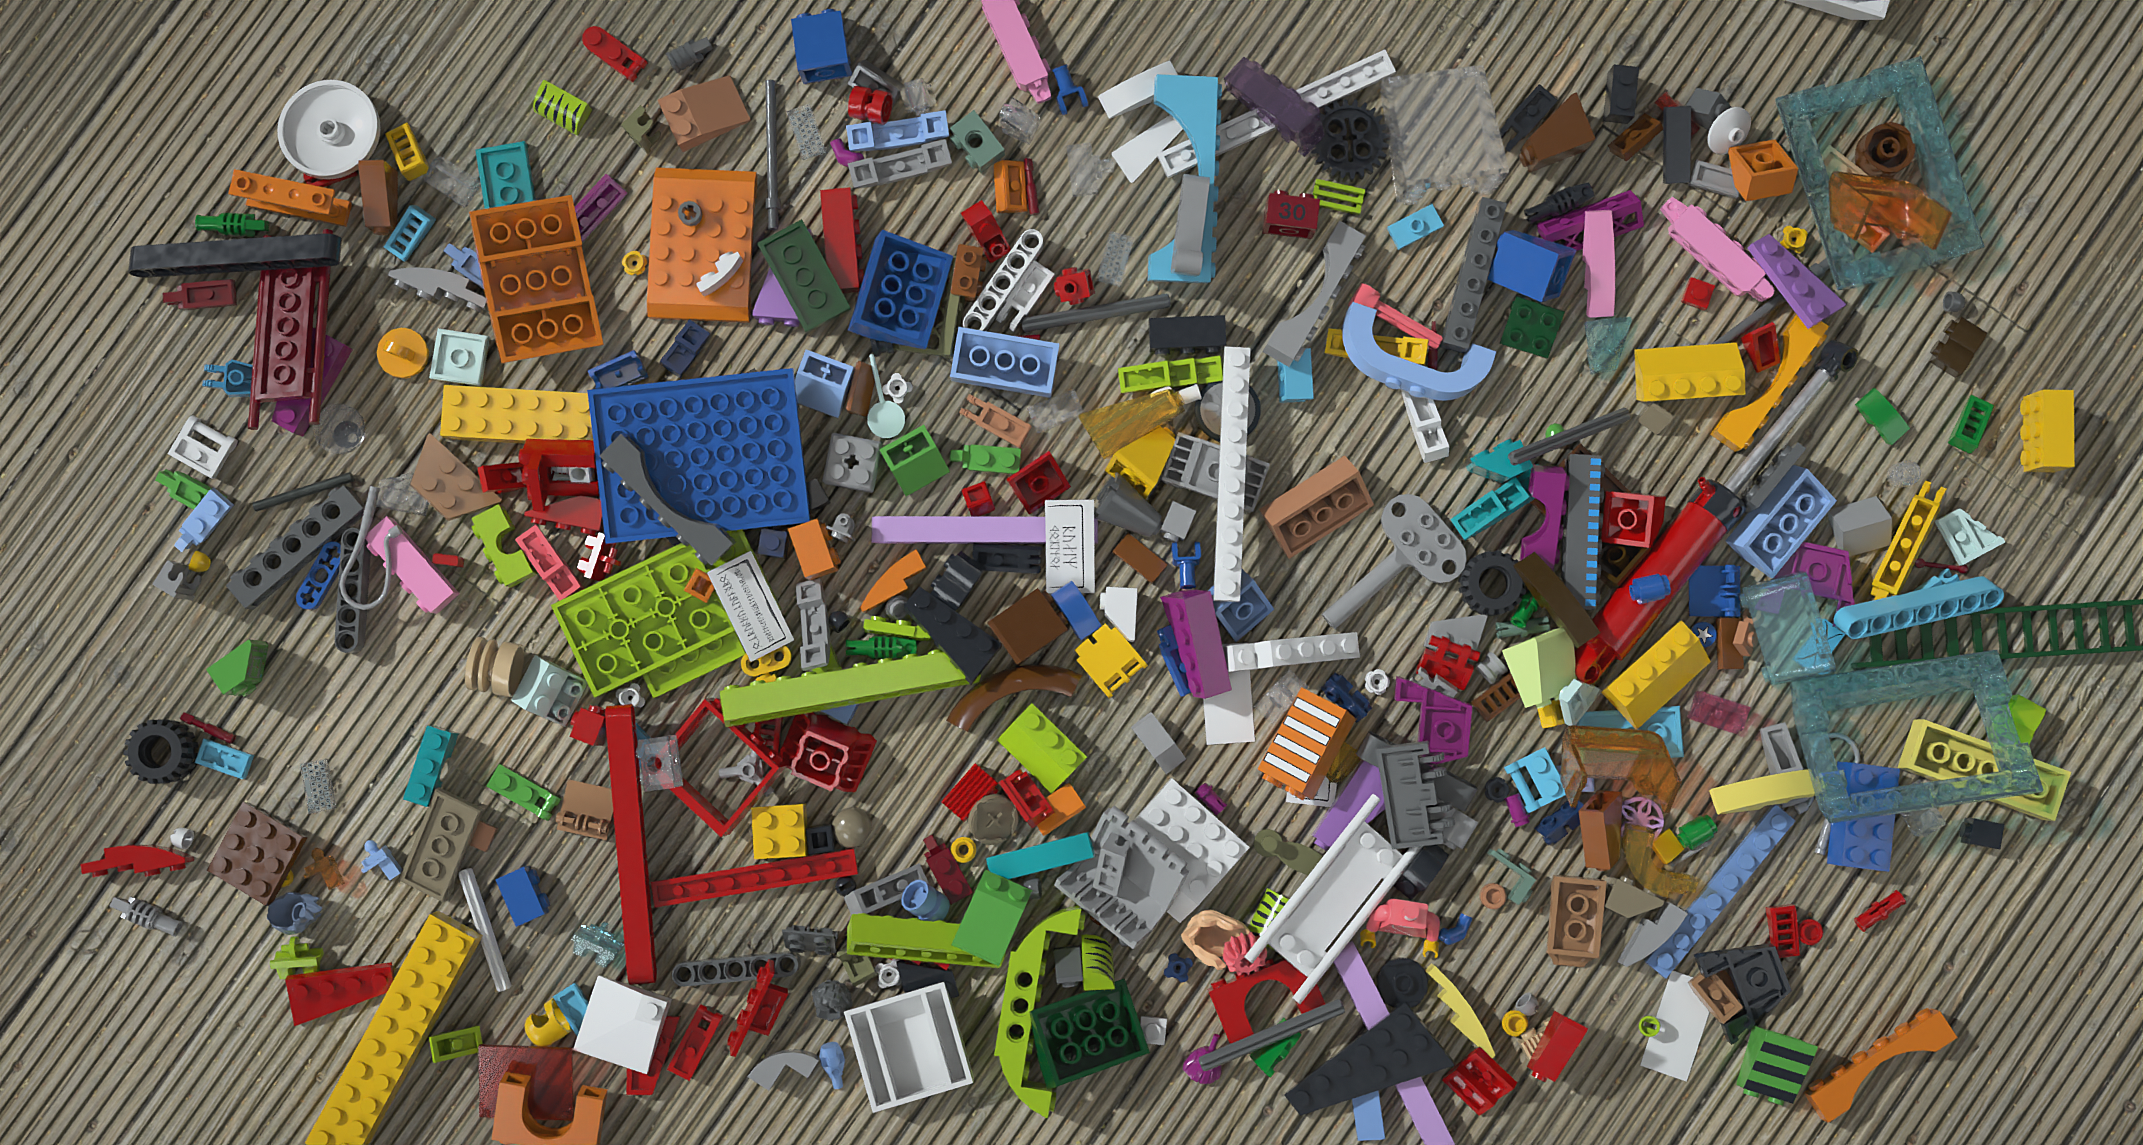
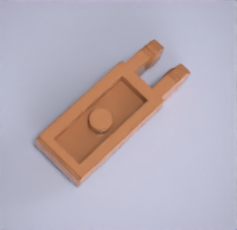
[959,394,1032,449]

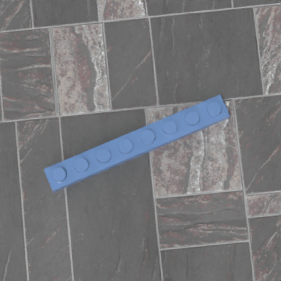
[1644,804,1795,979]

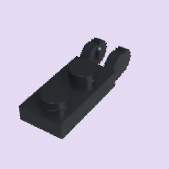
[1493,84,1558,152]

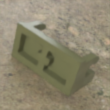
[621,105,661,154]

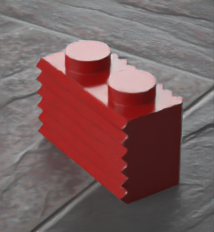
[941,763,999,822]

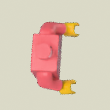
[1360,899,1440,958]

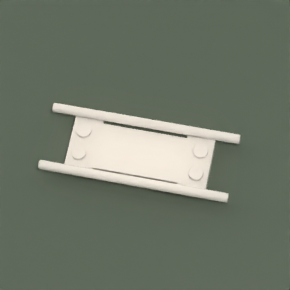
[1244,794,1423,1004]

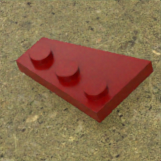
[626,1016,681,1095]

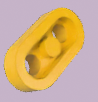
[741,645,792,677]

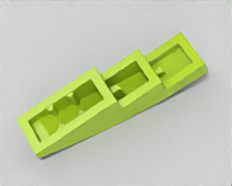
[1118,355,1223,394]

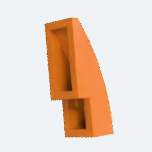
[860,549,927,613]

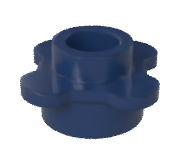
[1164,953,1193,983]

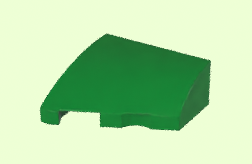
[1250,1017,1302,1078]

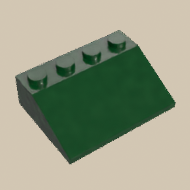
[1029,978,1150,1089]

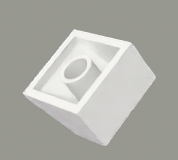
[1100,587,1137,642]

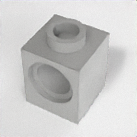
[1160,501,1196,543]

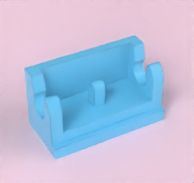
[1277,348,1314,403]

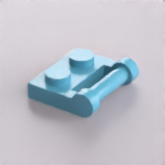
[1504,747,1570,813]

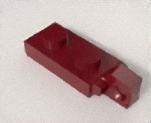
[163,279,237,310]
[923,834,973,905]

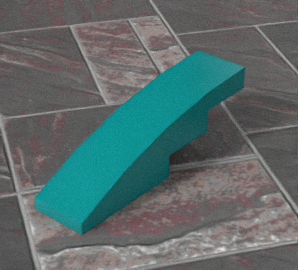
[1450,463,1540,541]
[986,832,1095,879]

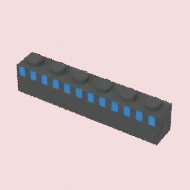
[1561,454,1605,611]

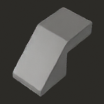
[1131,712,1186,774]

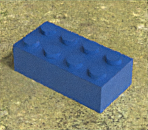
[1827,762,1900,872]

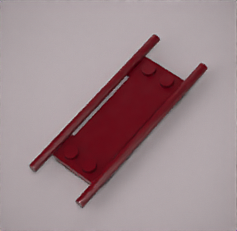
[248,229,333,430]

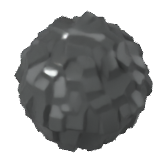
[812,980,853,1022]

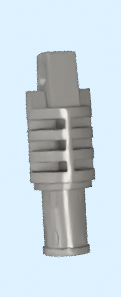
[110,896,183,937]

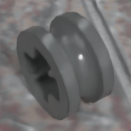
[678,201,703,226]

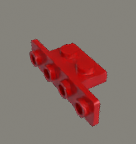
[727,959,788,1057]

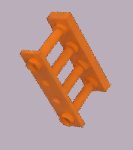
[228,169,352,227]

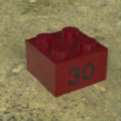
[1262,190,1320,239]

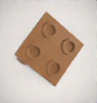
[556,779,613,840]

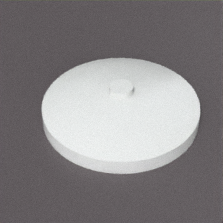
[278,80,380,179]

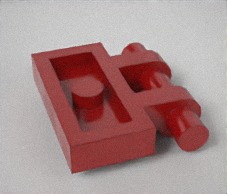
[1416,635,1480,691]

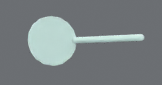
[868,354,905,438]

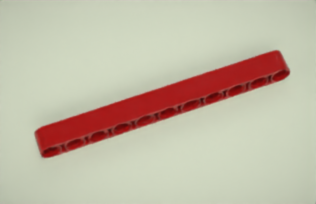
[605,704,657,985]

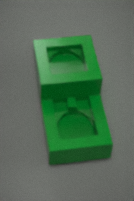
[1855,388,1910,445]

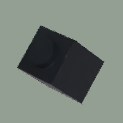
[1959,818,2005,850]

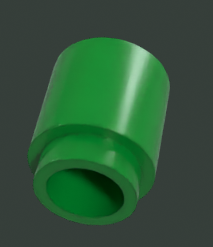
[1677,814,1718,850]

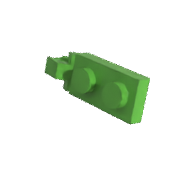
[950,444,1021,474]
[155,469,227,510]

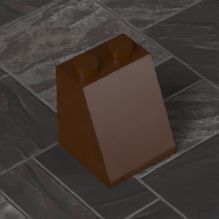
[1519,92,1596,173]
[987,588,1069,666]

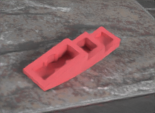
[515,524,585,601]

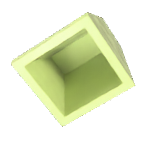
[1502,627,1577,709]

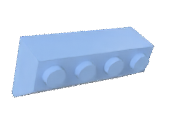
[950,327,1059,398]
[1725,465,1837,578]

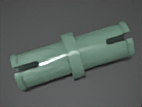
[1495,616,1550,639]

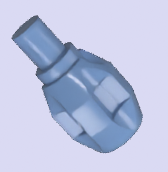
[819,1042,845,1089]

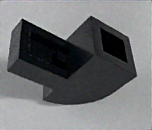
[1393,845,1449,900]

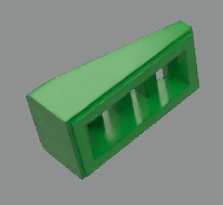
[1948,394,1995,453]

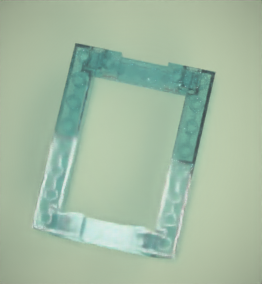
[1775,56,1985,290]
[1790,650,2043,824]

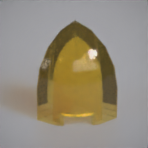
[1326,741,1361,783]

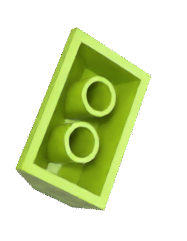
[997,703,1087,794]

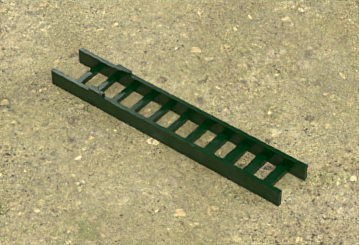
[1851,599,2143,668]

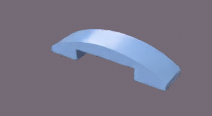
[846,110,949,151]

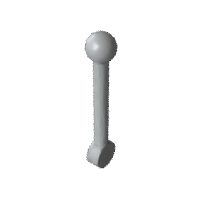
[1664,840,1712,871]

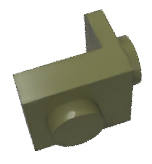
[836,944,878,987]

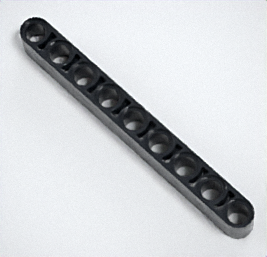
[128,233,342,278]

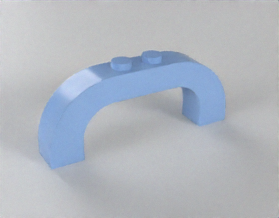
[1342,302,1496,401]

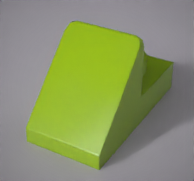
[429,1026,484,1063]

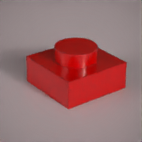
[1681,277,1715,311]

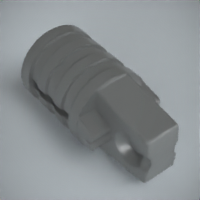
[665,37,713,74]

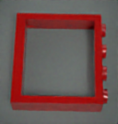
[647,698,787,837]

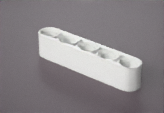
[963,229,1043,331]

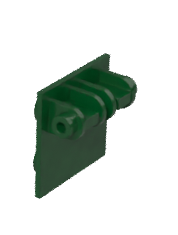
[1499,296,1565,359]

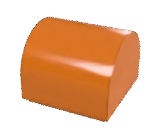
[684,568,715,603]

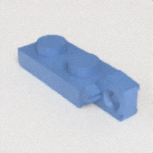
[443,243,484,290]

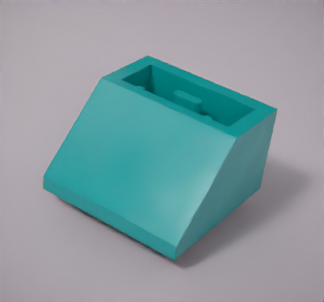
[1466,438,1533,483]

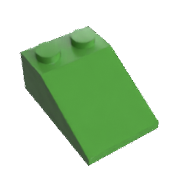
[951,869,1032,966]

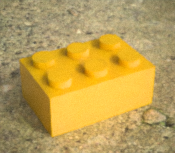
[2020,390,2075,473]

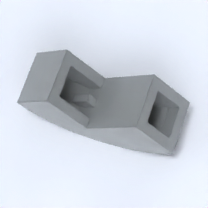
[747,1049,820,1091]

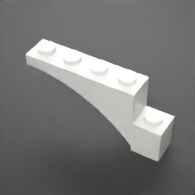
[1223,632,1360,672]

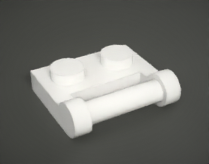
[168,415,238,479]

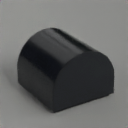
[806,824,835,854]

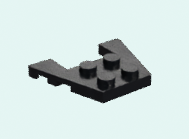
[1694,943,1792,1045]

